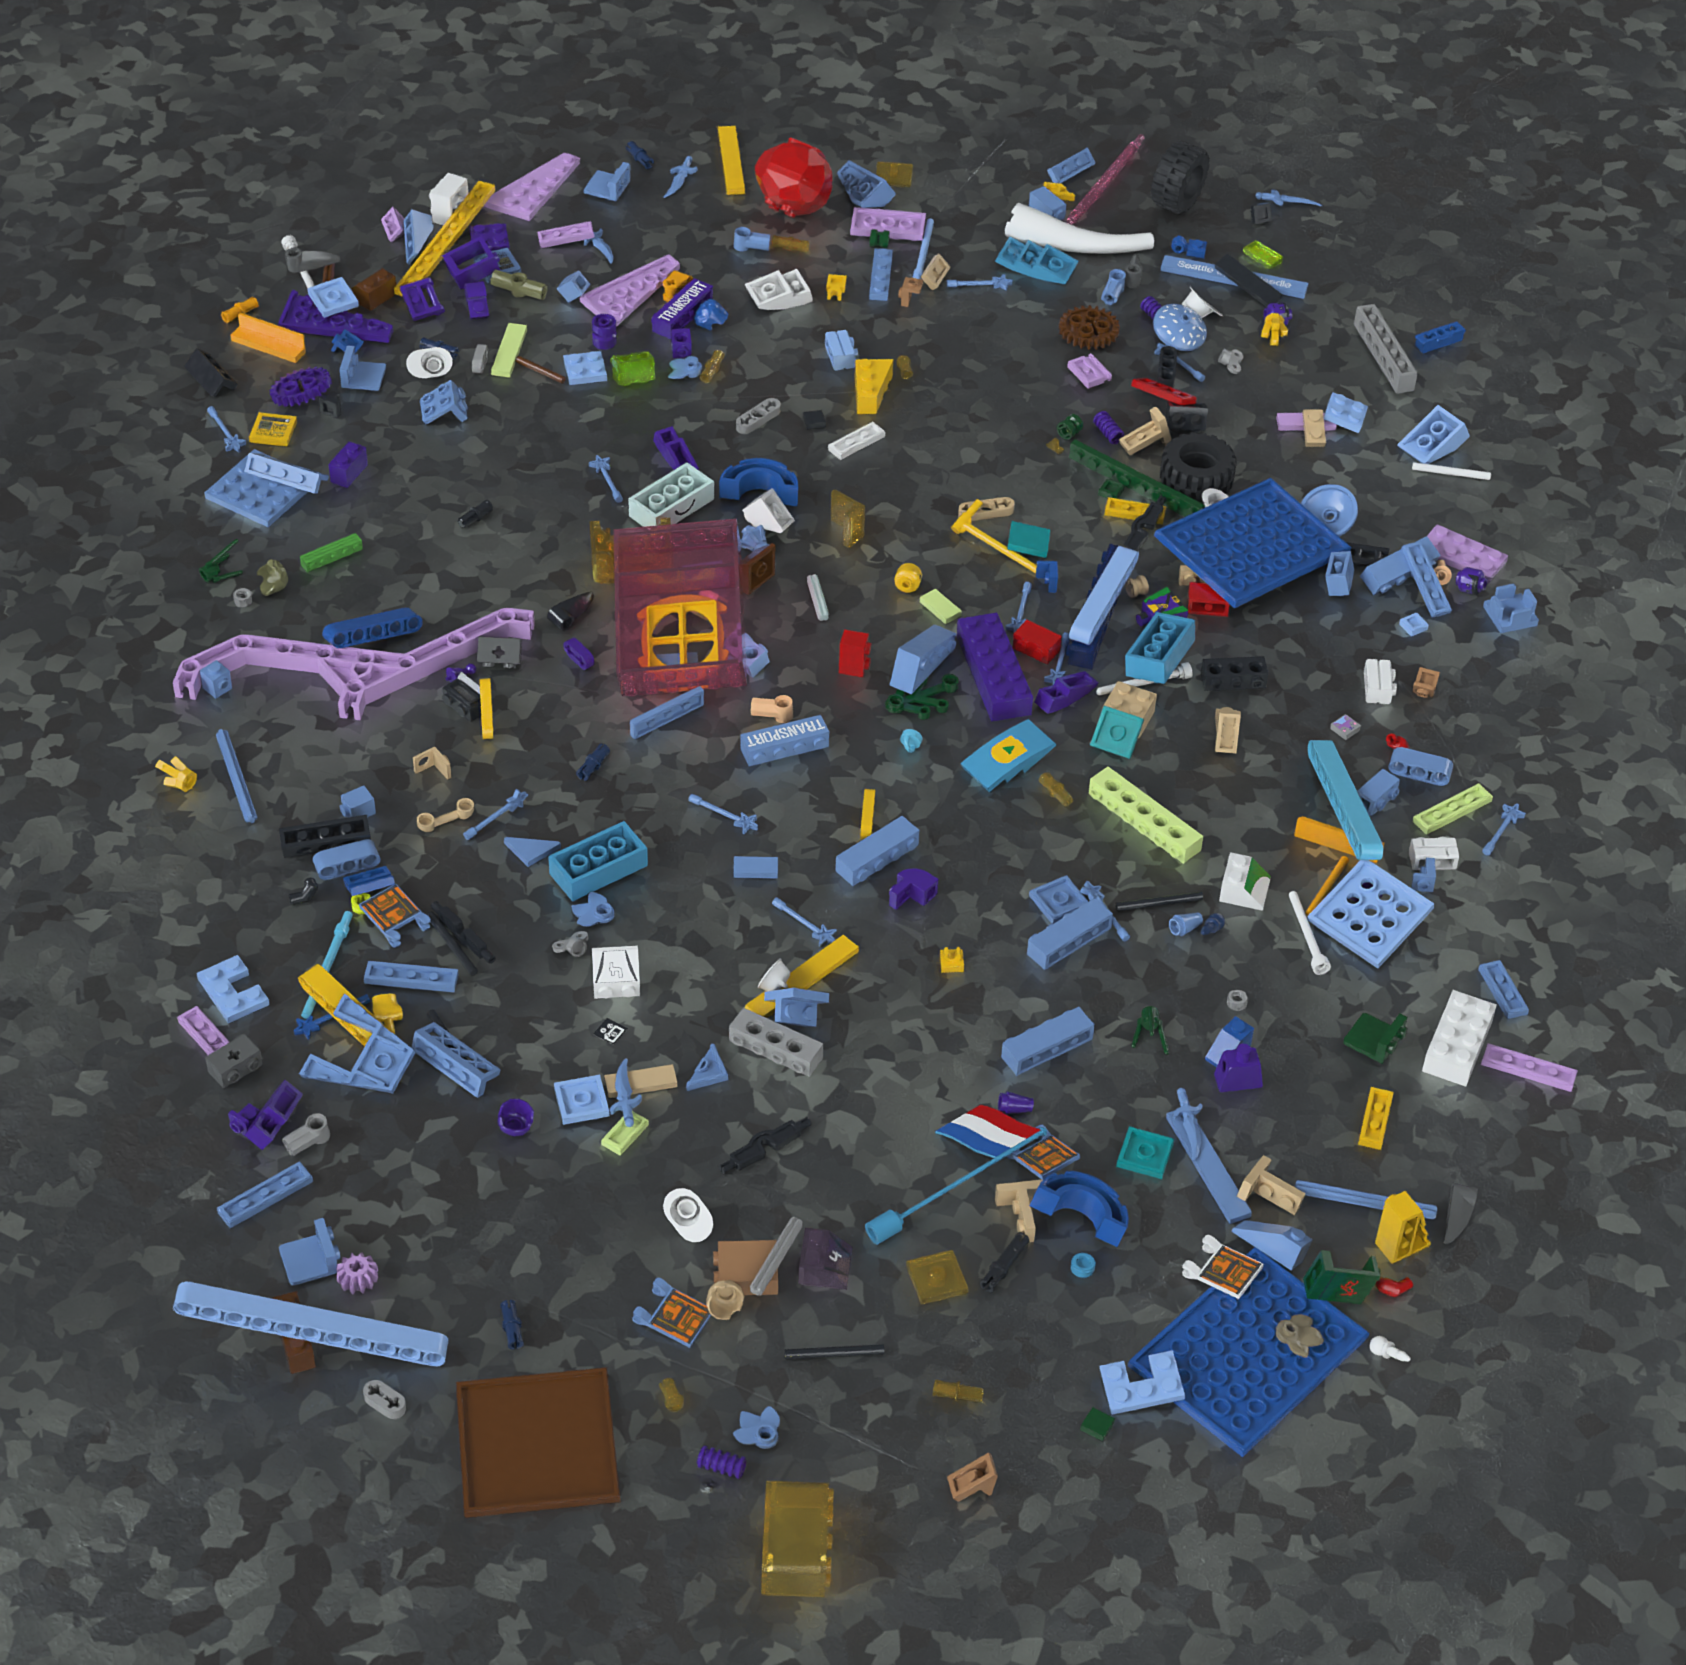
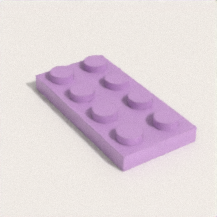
[850,207,926,241]
[1427,525,1508,583]

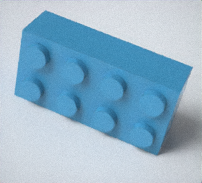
[1125,612,1195,684]
[548,821,648,902]

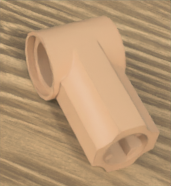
[751,695,793,723]

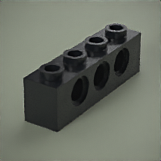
[279,814,371,858]

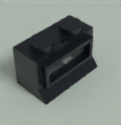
[442,672,481,722]

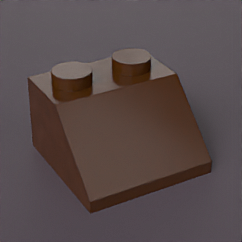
[350,268,396,311]
[730,543,775,595]

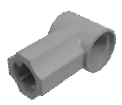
[282,1113,330,1156]

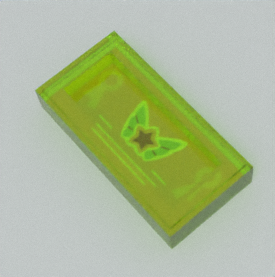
[1243,240,1283,269]

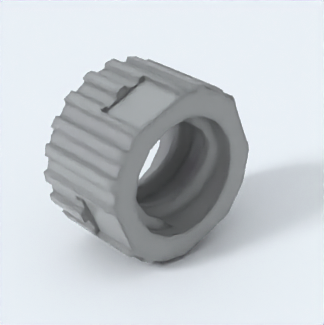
[233,588,252,607]
[1227,990,1248,1011]

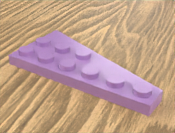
[483,153,580,221]
[580,254,680,327]

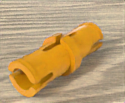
[221,296,259,323]

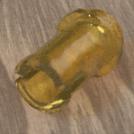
[896,355,913,379]
[659,1378,684,1412]

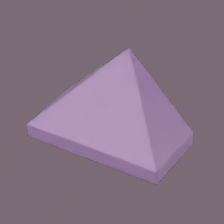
[381,207,405,242]

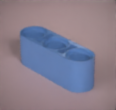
[1389,747,1453,786]
[313,839,381,880]

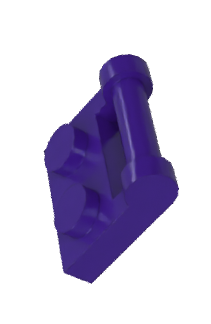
[400,278,445,321]

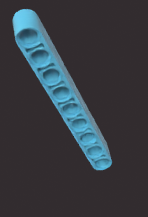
[1308,740,1383,860]

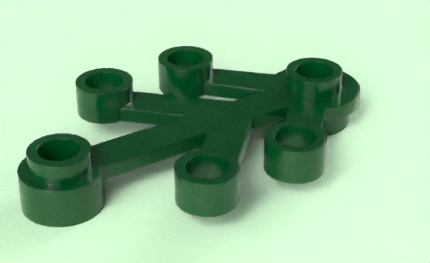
[885,674,959,720]

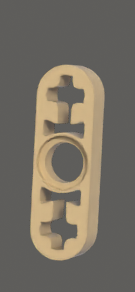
[958,497,1015,521]

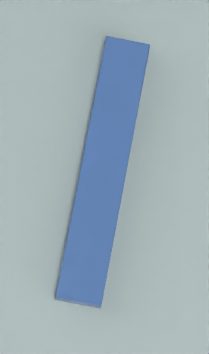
[1166,1111,1252,1224]

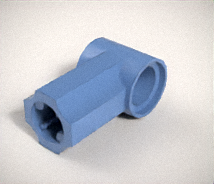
[734,227,770,251]
[1101,269,1126,305]

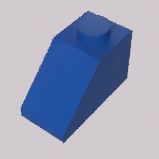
[1205,1016,1254,1067]

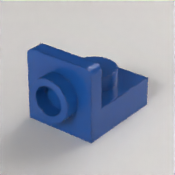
[331,329,364,354]
[1036,561,1058,593]

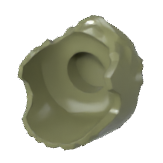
[257,559,288,596]

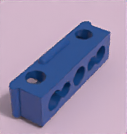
[1415,321,1466,353]

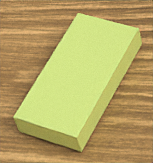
[920,589,962,624]
[601,1111,649,1156]

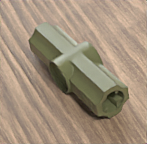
[491,270,548,300]

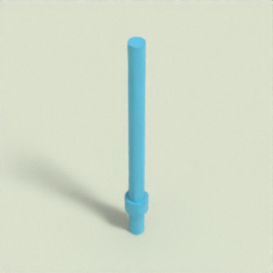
[301,911,353,1019]

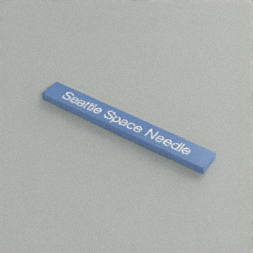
[1161,255,1308,299]

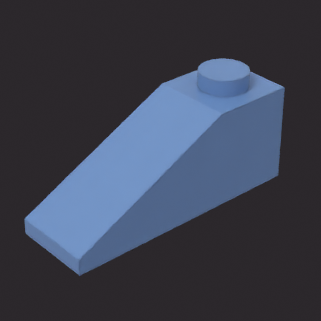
[404,210,434,264]
[1232,1220,1313,1270]

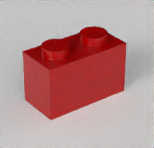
[1187,582,1230,617]
[1012,620,1062,665]
[839,629,872,678]

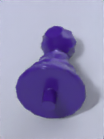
[445,663,477,682]

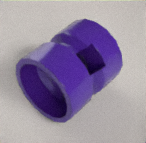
[592,313,617,350]

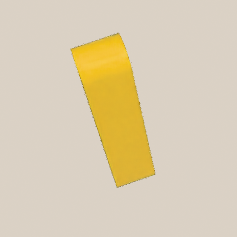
[298,964,386,1047]

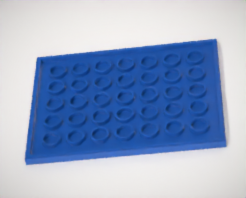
[1154,478,1351,608]
[1128,1247,1370,1457]

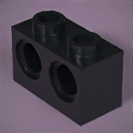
[1165,401,1208,433]

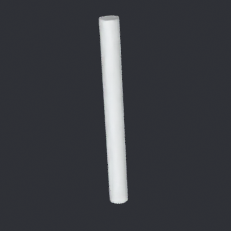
[1412,462,1491,480]

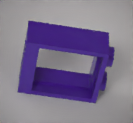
[442,236,500,290]

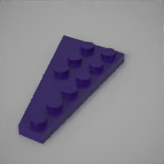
[278,290,393,343]

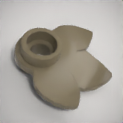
[1276,1314,1324,1358]

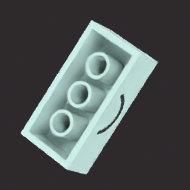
[629,463,714,535]

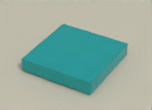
[1007,521,1050,558]
[1090,706,1144,759]
[1116,1126,1175,1179]

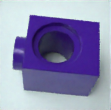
[671,328,692,358]

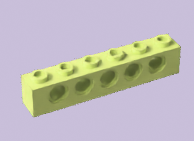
[1089,767,1203,864]

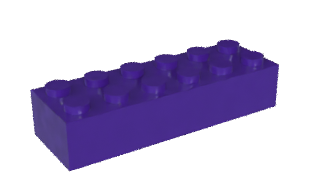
[956,612,1033,722]

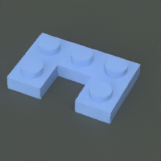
[197,955,269,1023]
[1100,1350,1185,1415]

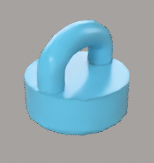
[900,729,923,753]

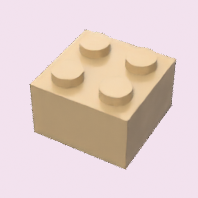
[1102,681,1157,738]

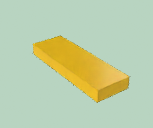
[1104,497,1166,525]
[1358,1087,1394,1150]

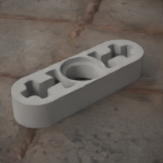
[736,398,781,434]

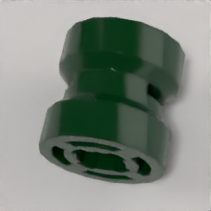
[870,229,890,249]
[1057,414,1084,440]

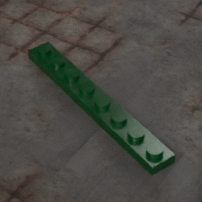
[1069,439,1205,517]

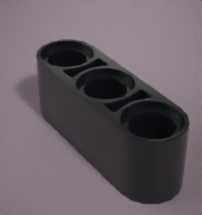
[1157,346,1177,388]

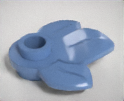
[668,356,702,379]
[572,892,614,927]
[733,1406,780,1449]

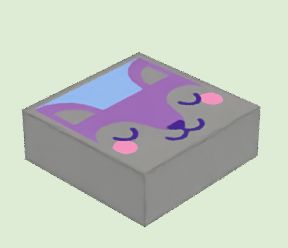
[1330,714,1361,740]

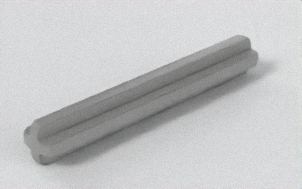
[750,1217,802,1296]

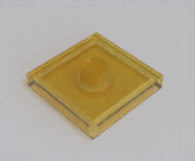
[906,1250,968,1305]

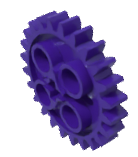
[269,366,332,407]

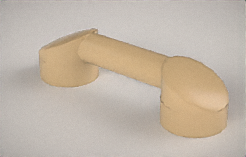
[417,798,474,832]

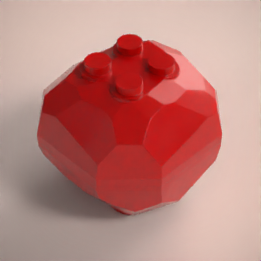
[755,138,832,218]

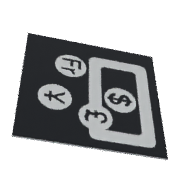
[593,1018,628,1045]

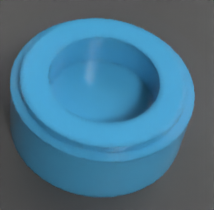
[1071,1253,1096,1278]

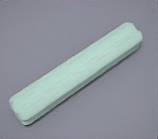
[807,574,829,621]

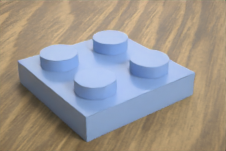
[308,277,358,318]
[563,351,607,385]
[1323,392,1368,433]
[554,1075,609,1125]

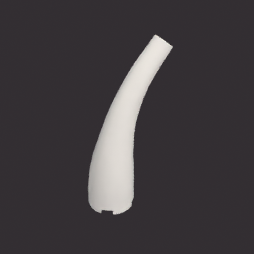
[1005,203,1154,254]

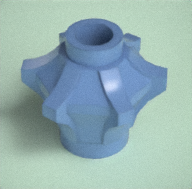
[739,525,768,552]

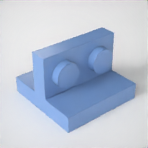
[764,988,829,1027]

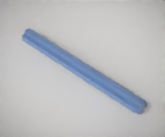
[216,729,258,824]
[1295,1180,1437,1219]

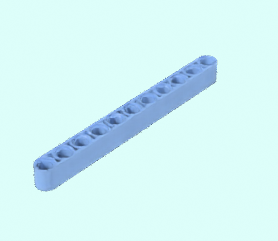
[173,1282,448,1366]

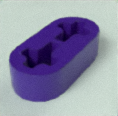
[563,637,595,670]

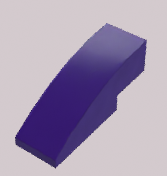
[653,426,699,470]
[1034,671,1099,714]
[244,1080,303,1150]

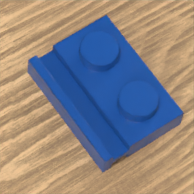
[343,866,395,896]

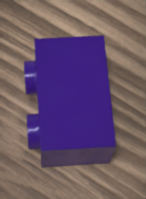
[328,441,368,488]

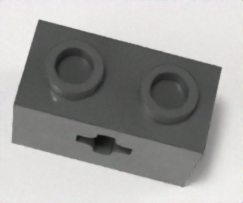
[477,637,522,668]
[205,1034,263,1088]

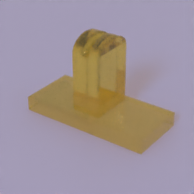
[1046,438,1064,454]

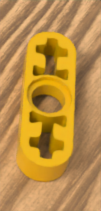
[480,678,494,740]
[860,789,875,840]

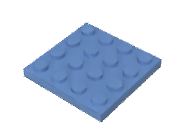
[205,449,308,527]

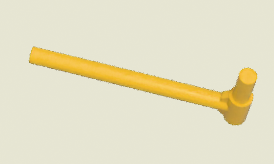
[951,499,1037,574]

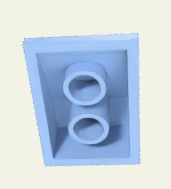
[1397,405,1470,464]

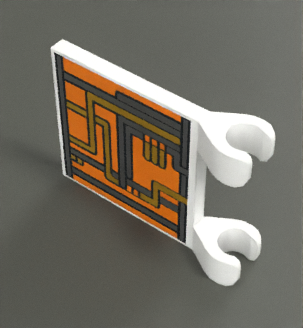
[1182,1235,1263,1299]

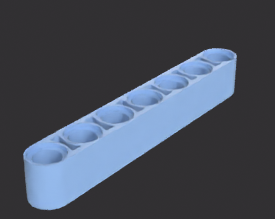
[1069,546,1139,645]

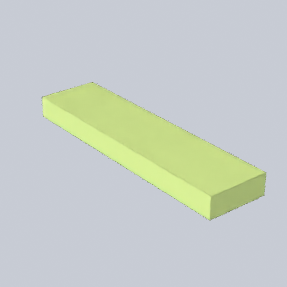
[491,323,527,377]
[1412,783,1493,835]

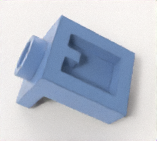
[1411,857,1436,892]

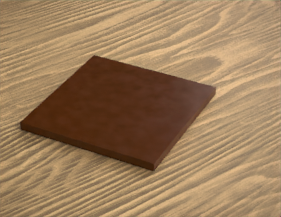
[456,1367,620,1518]

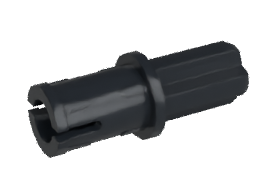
[457,500,493,528]

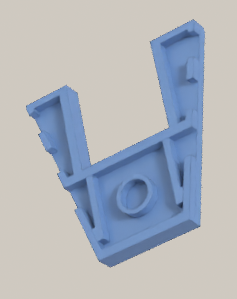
[299,994,415,1093]

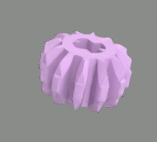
[336,1252,378,1295]

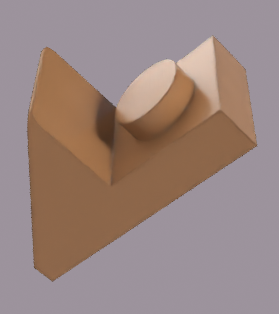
[947,1453,998,1502]

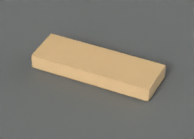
[604,1064,677,1098]

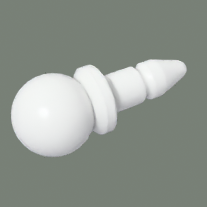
[1370,1336,1411,1361]

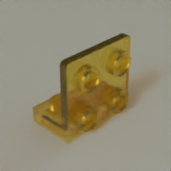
[831,489,865,548]

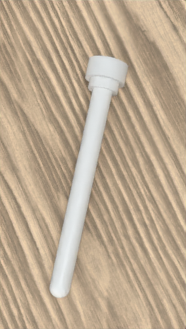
[281,235,315,288]
[1096,662,1193,696]
[1289,891,1331,975]

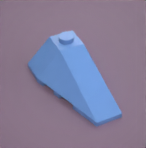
[837,160,896,208]

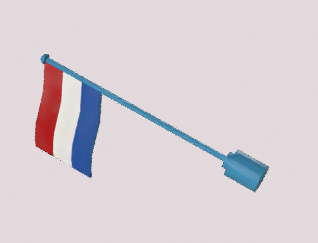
[865,1105,1047,1245]

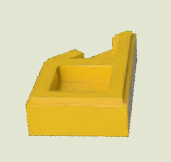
[1043,182,1075,201]

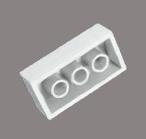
[1422,990,1497,1086]

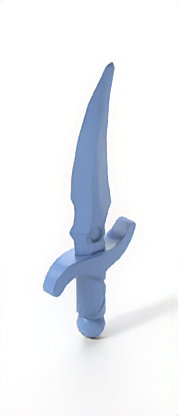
[663,156,698,197]
[1256,189,1322,206]
[584,229,613,263]
[610,1058,642,1127]
[1172,1088,1203,1161]

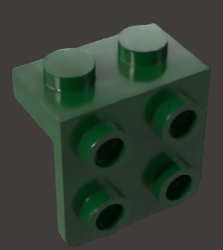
[1343,1013,1408,1064]

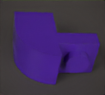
[464,281,489,319]
[889,868,939,910]

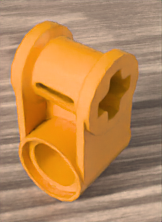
[663,270,693,302]

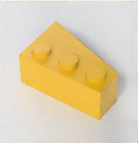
[855,359,893,414]
[1375,1191,1431,1264]

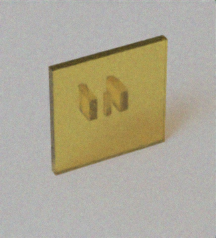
[876,162,913,187]

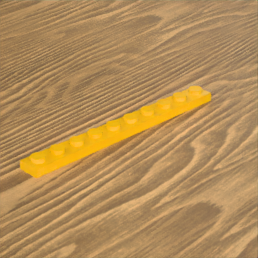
[394,181,495,297]

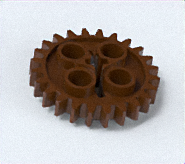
[1059,305,1120,350]

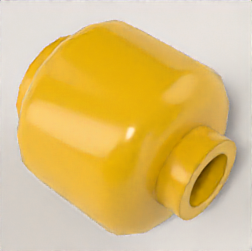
[894,563,922,593]

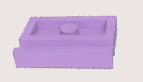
[1068,353,1112,388]

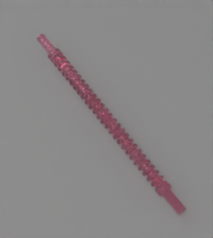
[1066,134,1145,225]

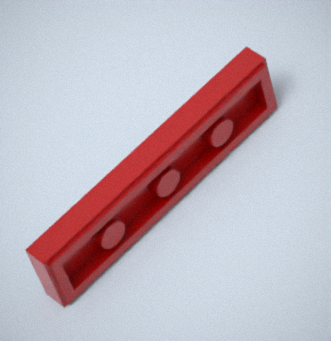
[1131,378,1197,406]

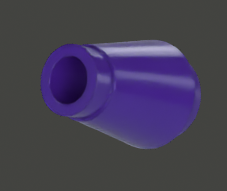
[998,1091,1034,1114]

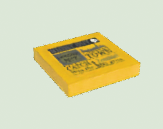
[249,412,297,447]

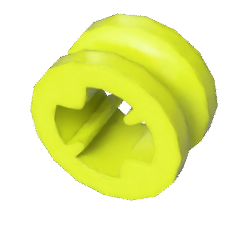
[351,893,371,914]

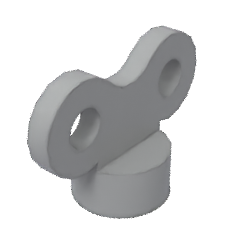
[1218,348,1244,374]
[552,931,589,957]

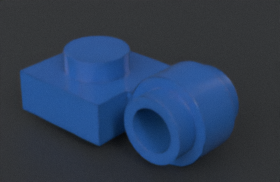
[1171,236,1207,258]

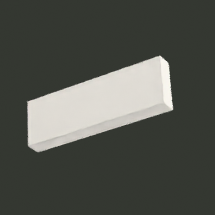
[828,422,885,460]

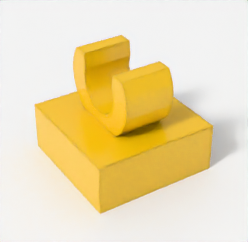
[940,947,964,973]

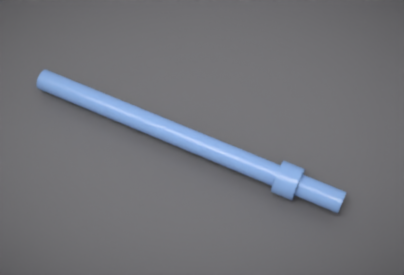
[913,218,934,280]

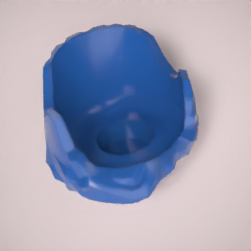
[694,299,728,330]

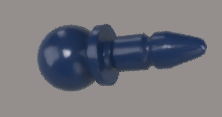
[1201,913,1225,935]

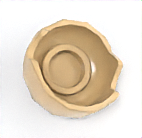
[706,1280,744,1320]

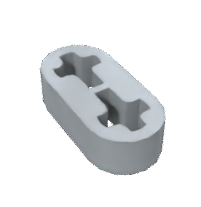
[472,344,488,374]
[363,1380,406,1419]

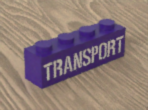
[651,278,713,339]

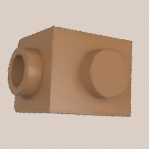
[898,277,923,307]
[1413,667,1440,698]

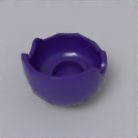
[497,1098,534,1136]

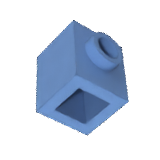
[557,270,590,303]
[200,660,232,699]
[340,786,376,817]

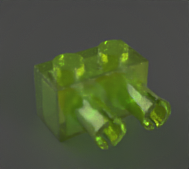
[610,351,655,386]

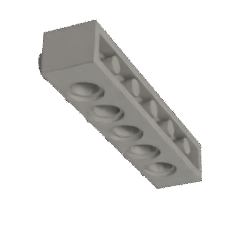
[1354,304,1417,394]

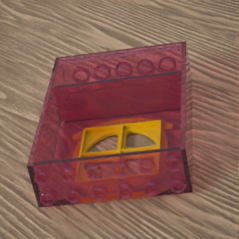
[614,519,747,697]

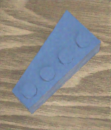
[890,624,956,694]

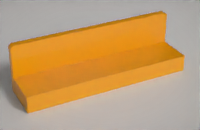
[231,313,306,363]
[1294,816,1385,863]

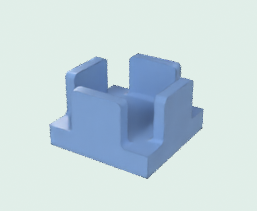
[1483,583,1539,634]

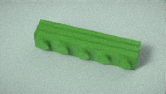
[300,533,363,572]

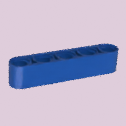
[322,608,423,648]

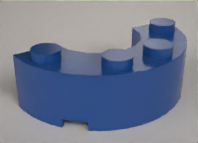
[719,458,798,506]
[1029,1171,1129,1247]

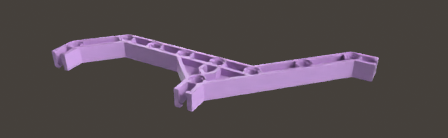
[173,608,535,720]

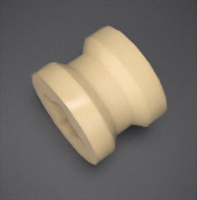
[1125,575,1149,598]

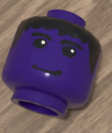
[1264,302,1292,326]
[1456,567,1488,595]

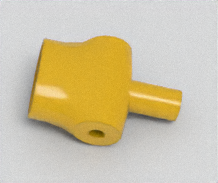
[372,994,403,1034]

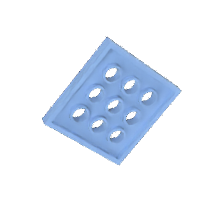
[1308,860,1434,968]

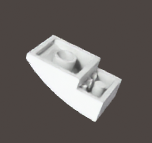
[745,269,813,310]

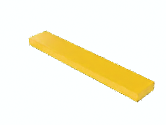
[718,126,745,195]
[745,935,859,1018]

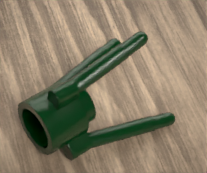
[199,539,243,583]
[1131,1006,1169,1054]

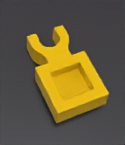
[826,274,847,301]

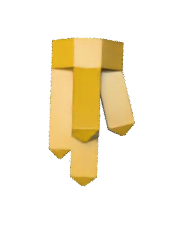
[1261,313,1288,346]
[155,756,197,792]

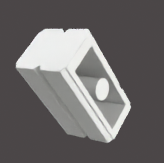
[1364,659,1397,704]
[1409,837,1459,870]

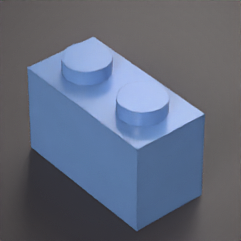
[1325,551,1355,596]

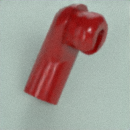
[1386,733,1410,749]
[1375,1277,1413,1297]

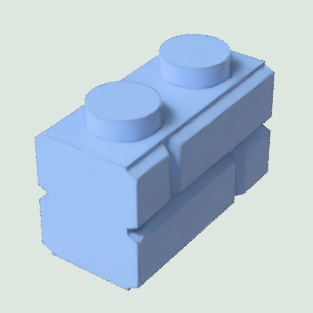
[825,330,859,371]

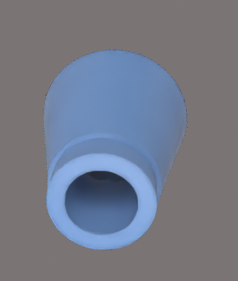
[1169,912,1203,936]

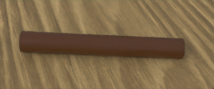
[516,356,566,384]

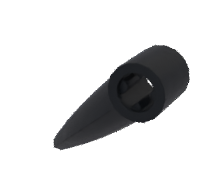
[547,591,594,631]

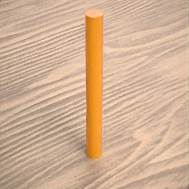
[1305,856,1349,918]

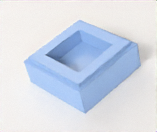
[1399,612,1429,636]

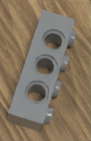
[729,1008,823,1077]

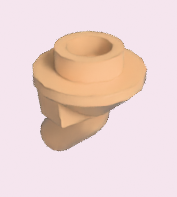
[1434,560,1452,585]

